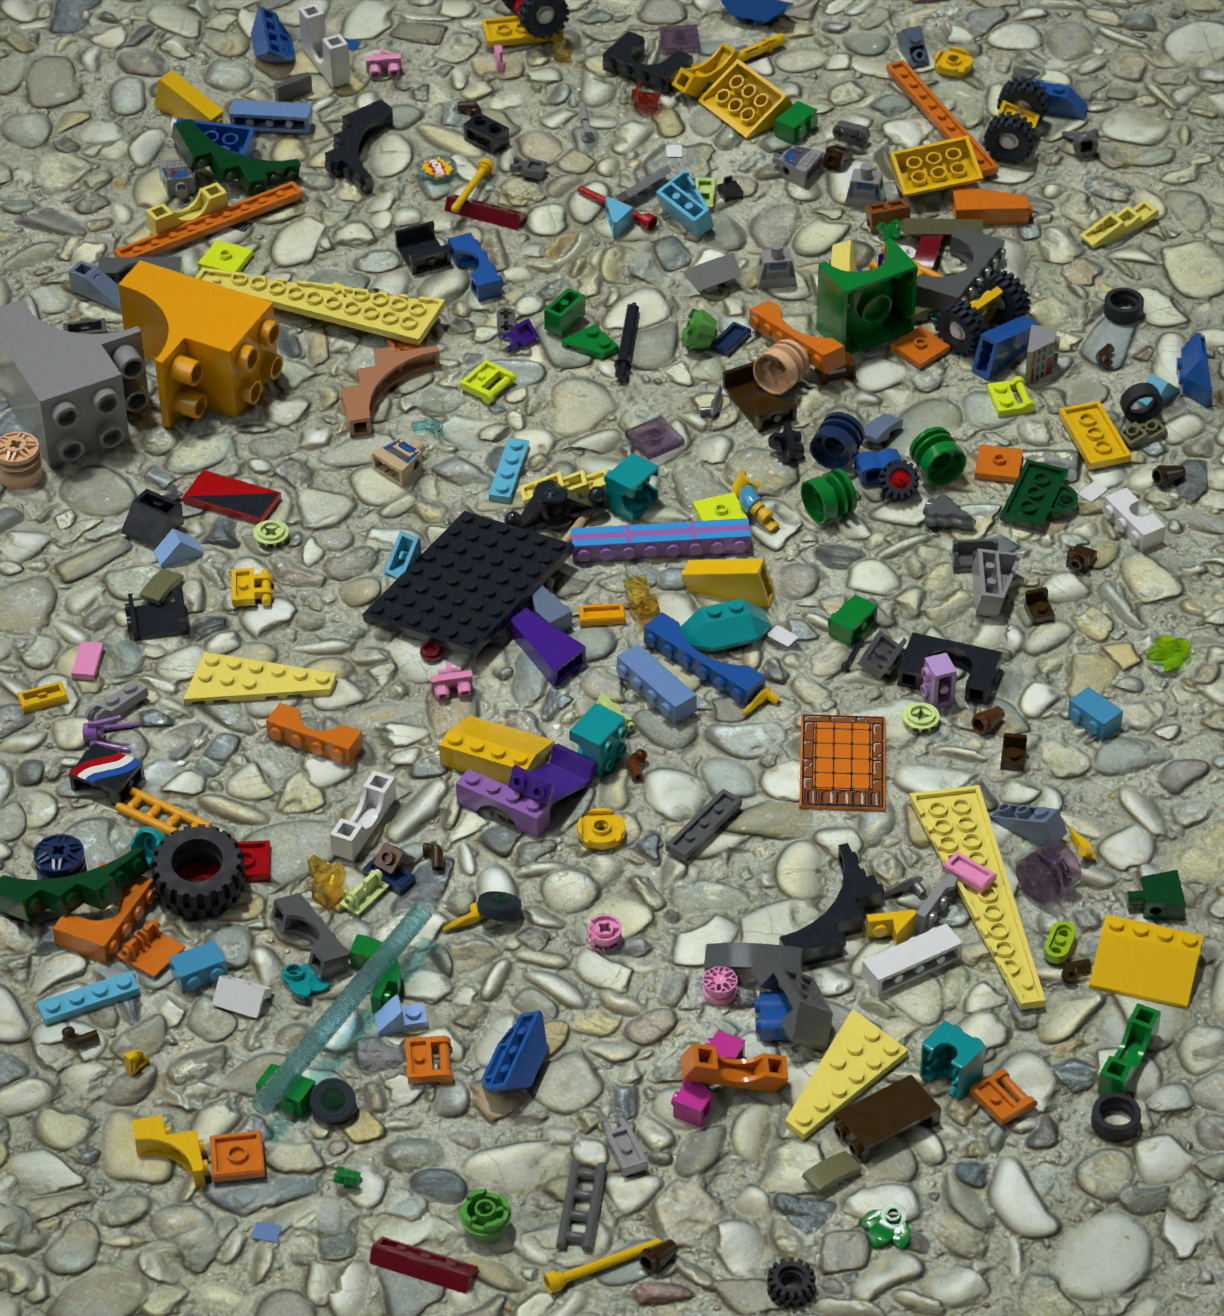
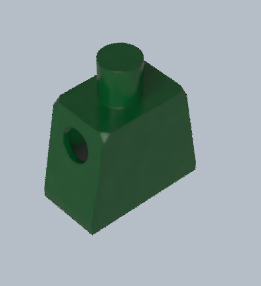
[1126,870,1186,921]

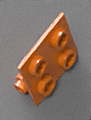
[116,919,186,978]

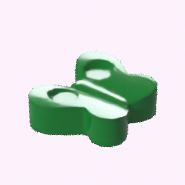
[876,219,901,241]
[333,1166,361,1188]

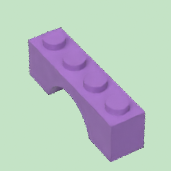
[456,769,550,838]

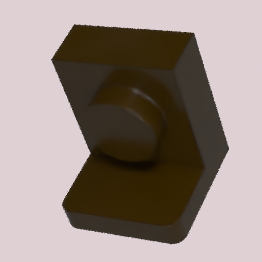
[823,144,854,172]
[1066,544,1097,574]
[1024,587,1055,625]
[1000,733,1027,772]

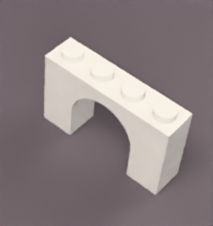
[299,3,350,88]

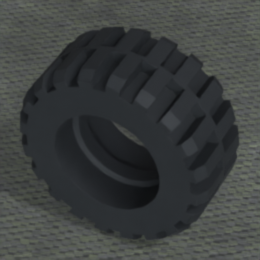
[151,824,246,919]

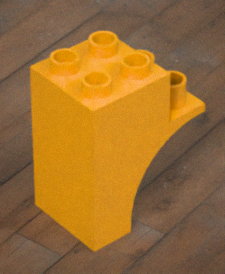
[118,260,283,429]

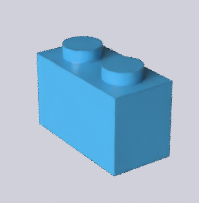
[1068,686,1123,740]
[169,940,228,994]

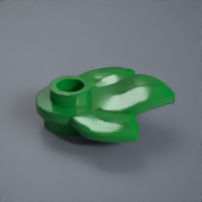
[860,1203,911,1250]

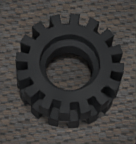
[767,1257,816,1309]

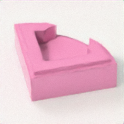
[494,45,505,73]

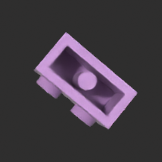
[920,653,957,708]

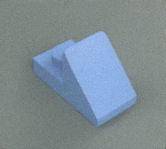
[374,995,428,1036]

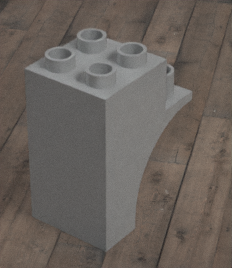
[0,300,149,467]

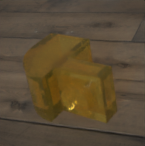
[623,574,661,622]
[308,854,347,911]

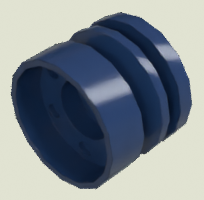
[809,412,865,470]
[33,834,87,880]

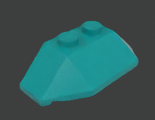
[680,598,771,651]

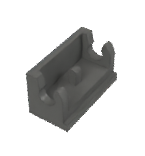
[951,539,998,573]

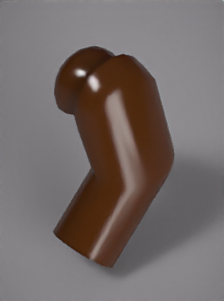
[626,749,648,782]

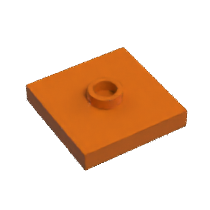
[890,326,950,369]
[974,444,1023,483]
[210,1131,265,1182]

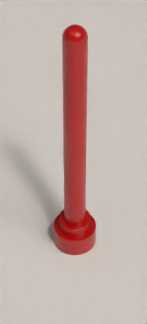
[577,186,658,231]

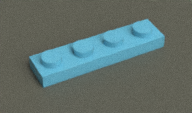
[489,438,529,504]
[36,971,140,1026]

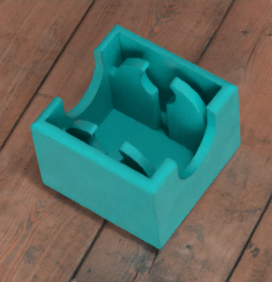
[604,453,659,522]
[569,703,627,778]
[919,1020,986,1100]

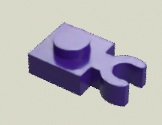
[499,318,539,351]

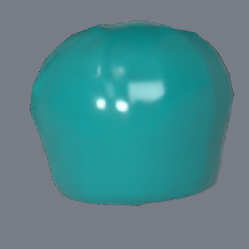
[130,826,165,868]

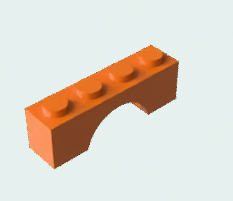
[266,703,363,766]
[681,1043,789,1093]

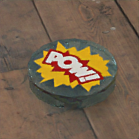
[417,155,457,185]

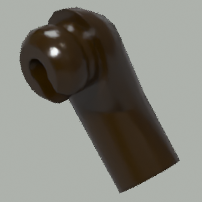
[457,101,482,118]
[1096,343,1115,369]
[61,1026,100,1048]

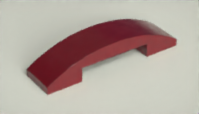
[914,234,947,271]

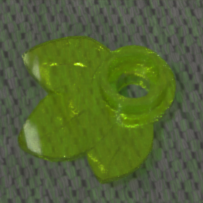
[1146,635,1191,672]

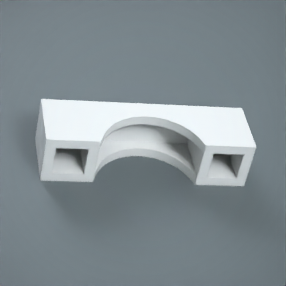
[330,771,396,861]

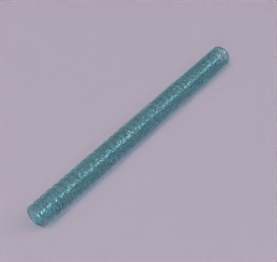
[251,903,432,1115]

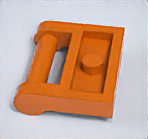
[405,1036,454,1084]
[969,1068,1038,1126]

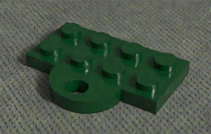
[1000,459,1078,531]

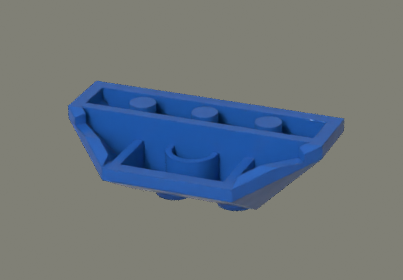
[721,0,793,25]
[251,6,296,63]
[1032,78,1088,120]
[1176,333,1212,407]
[481,1010,548,1092]

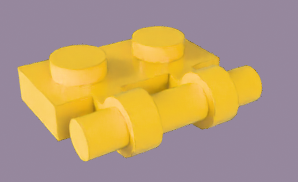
[231,568,273,607]

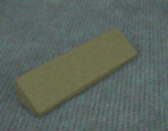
[898,218,983,235]

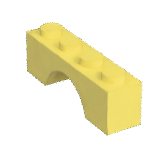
[146,182,228,235]

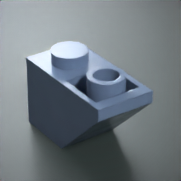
[896,26,930,68]

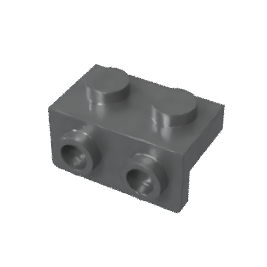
[857,631,908,680]

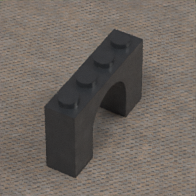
[603,31,693,95]
[897,632,1002,705]

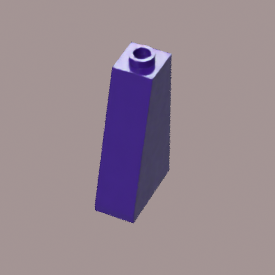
[510,608,586,687]

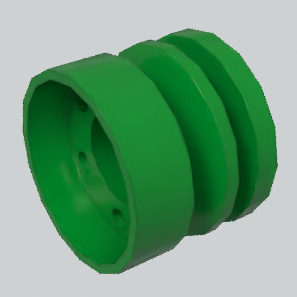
[909,427,967,485]
[801,468,857,524]

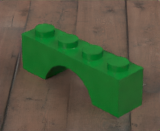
[1097,1003,1161,1095]

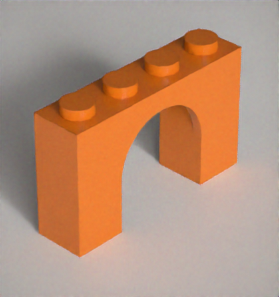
[52,862,156,963]

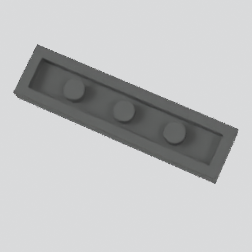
[666,789,742,861]

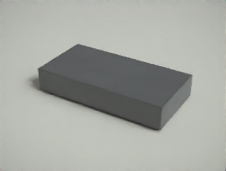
[274,72,312,102]

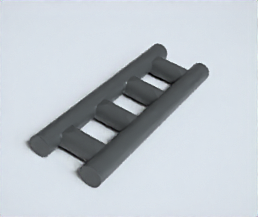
[556,1160,607,1252]

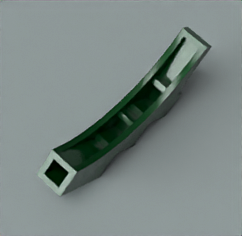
[172,119,301,196]
[0,847,150,922]

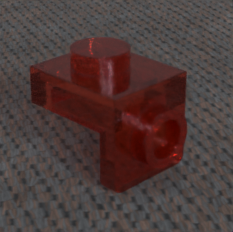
[631,82,661,111]

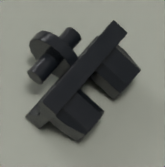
[768,422,805,464]

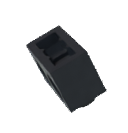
[463,113,510,155]

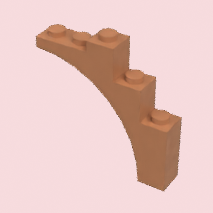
[340,345,440,437]

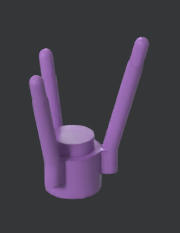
[82,716,140,752]

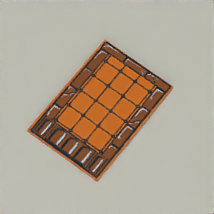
[799,714,885,812]

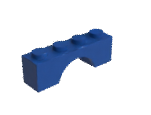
[448,232,504,302]

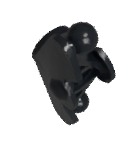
[504,480,609,532]

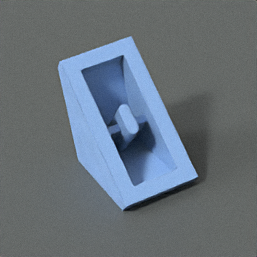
[154,529,204,568]

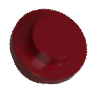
[420,641,443,661]

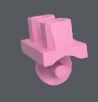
[366,47,401,78]
[430,661,473,701]

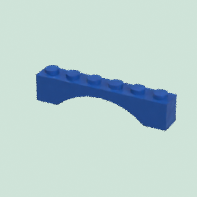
[644,612,766,707]

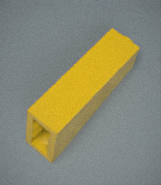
[154,70,224,123]
[681,558,775,607]

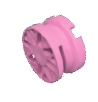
[588,914,622,952]
[703,966,738,1006]

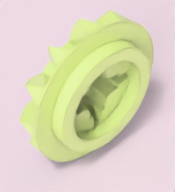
[253,520,289,547]
[902,702,940,732]

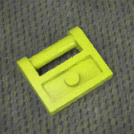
[460,360,517,404]
[986,376,1036,418]

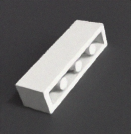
[862,923,963,997]

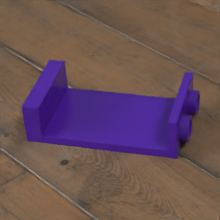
[508,744,597,806]

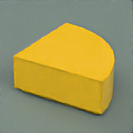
[124,1049,150,1076]

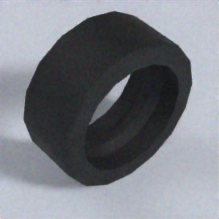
[1104,287,1144,325]
[1120,383,1164,424]
[1091,1093,1141,1142]

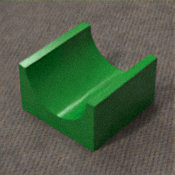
[816,238,918,354]

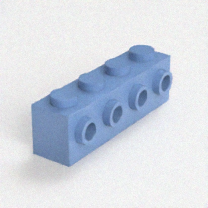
[230,100,313,134]
[616,644,697,723]

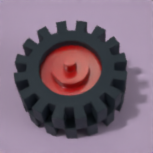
[878,459,920,501]

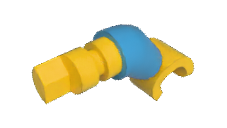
[731,469,780,532]

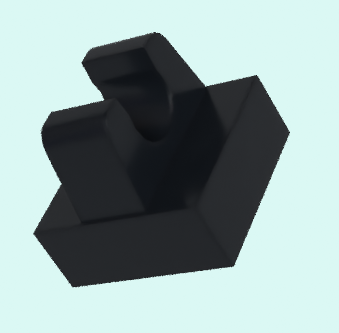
[717,175,743,202]

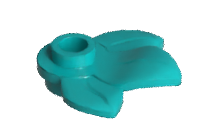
[281,963,329,997]

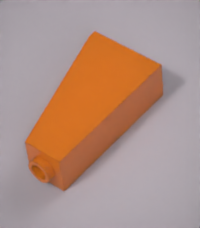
[951,185,1032,225]

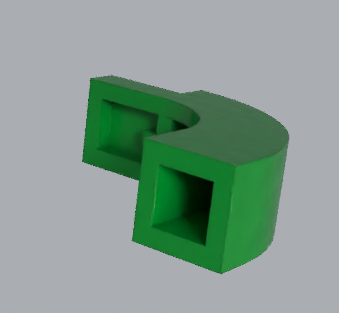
[349,934,401,1014]

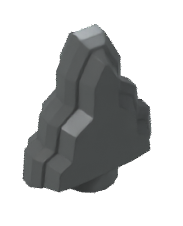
[923,493,976,530]

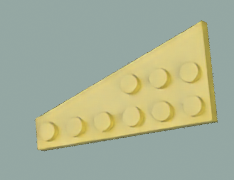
[183,652,337,706]
[785,1008,908,1141]

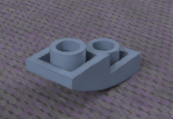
[863,413,903,445]

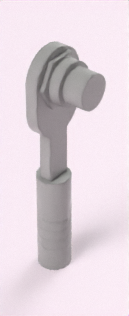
[579,102,595,143]

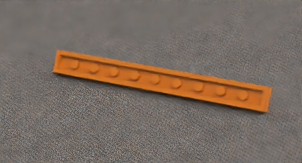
[886,59,999,177]
[114,181,303,257]

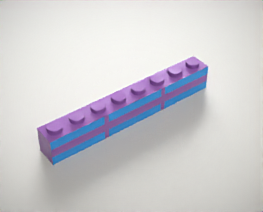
[571,518,751,563]

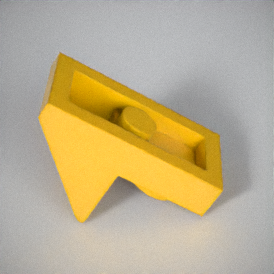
[866,909,916,946]

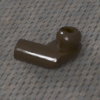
[422,841,444,871]
[1061,958,1092,984]

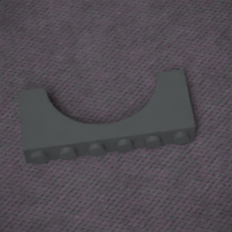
[916,227,1006,311]

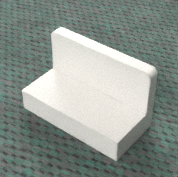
[212,975,273,1018]

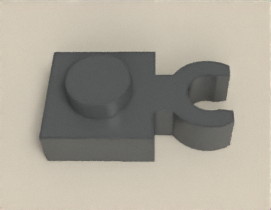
[510,157,548,180]

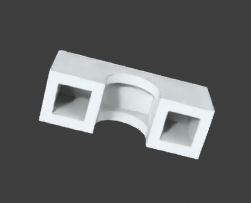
[1103,488,1166,552]

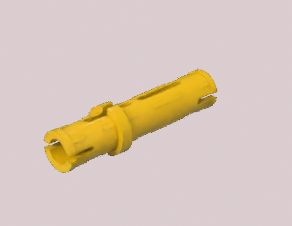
[735,32,786,62]

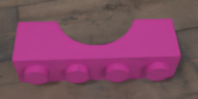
[671,1030,745,1127]

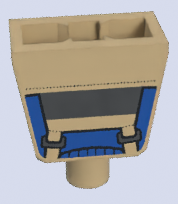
[372,439,425,487]

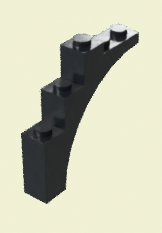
[324,99,393,195]
[779,843,885,967]

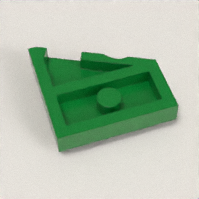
[561,324,619,360]

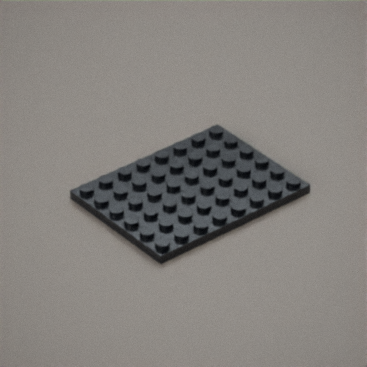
[362,511,575,657]

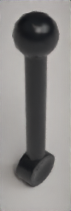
[841,638,864,671]

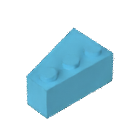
[656,168,714,237]

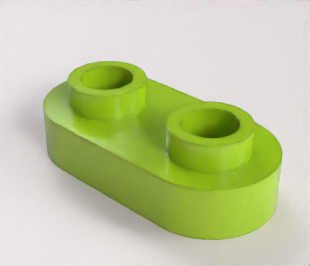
[1044,921,1076,963]

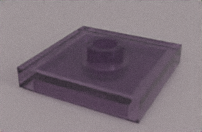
[659,24,701,54]
[625,416,685,460]

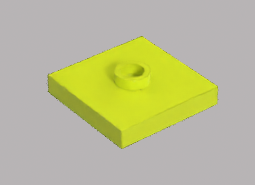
[197,239,253,272]
[693,492,747,521]

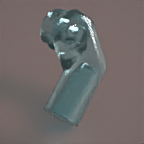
[411,417,443,434]

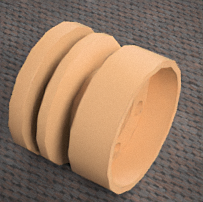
[753,339,810,395]
[0,432,43,489]

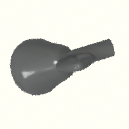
[1061,128,1099,157]

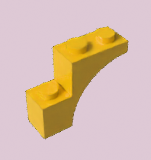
[672,42,740,98]
[132,1115,209,1188]

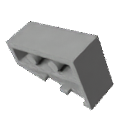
[972,548,1022,617]

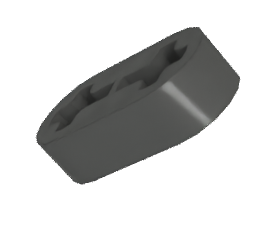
[832,120,871,146]
[497,307,516,341]

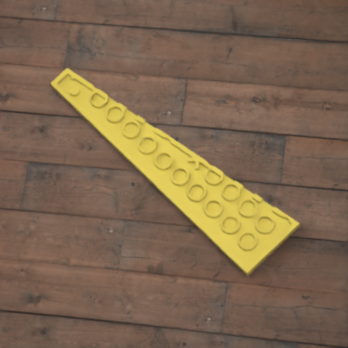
[195,267,446,345]
[909,785,1046,1010]

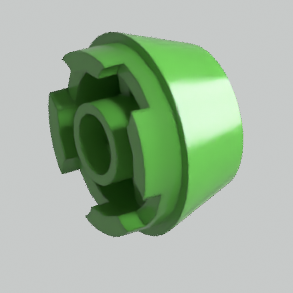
[681,308,718,349]
[459,1189,512,1243]

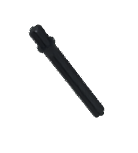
[614,302,639,381]

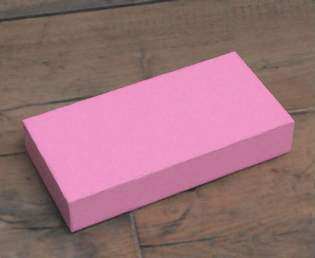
[71,641,104,681]
[942,852,997,894]

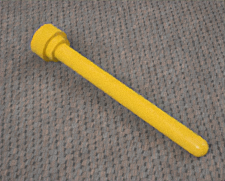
[451,158,494,213]
[543,1238,663,1294]

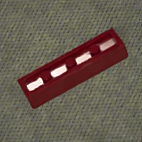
[444,194,528,230]
[369,1236,479,1293]

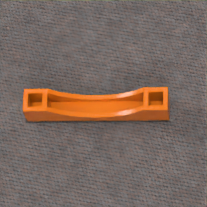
[749,300,846,374]

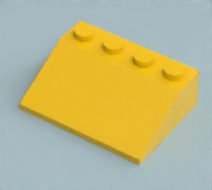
[697,59,793,140]
[890,135,983,198]
[439,715,555,785]
[1089,914,1204,1009]

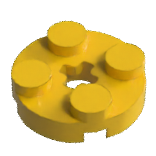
[934,47,973,79]
[577,808,625,850]

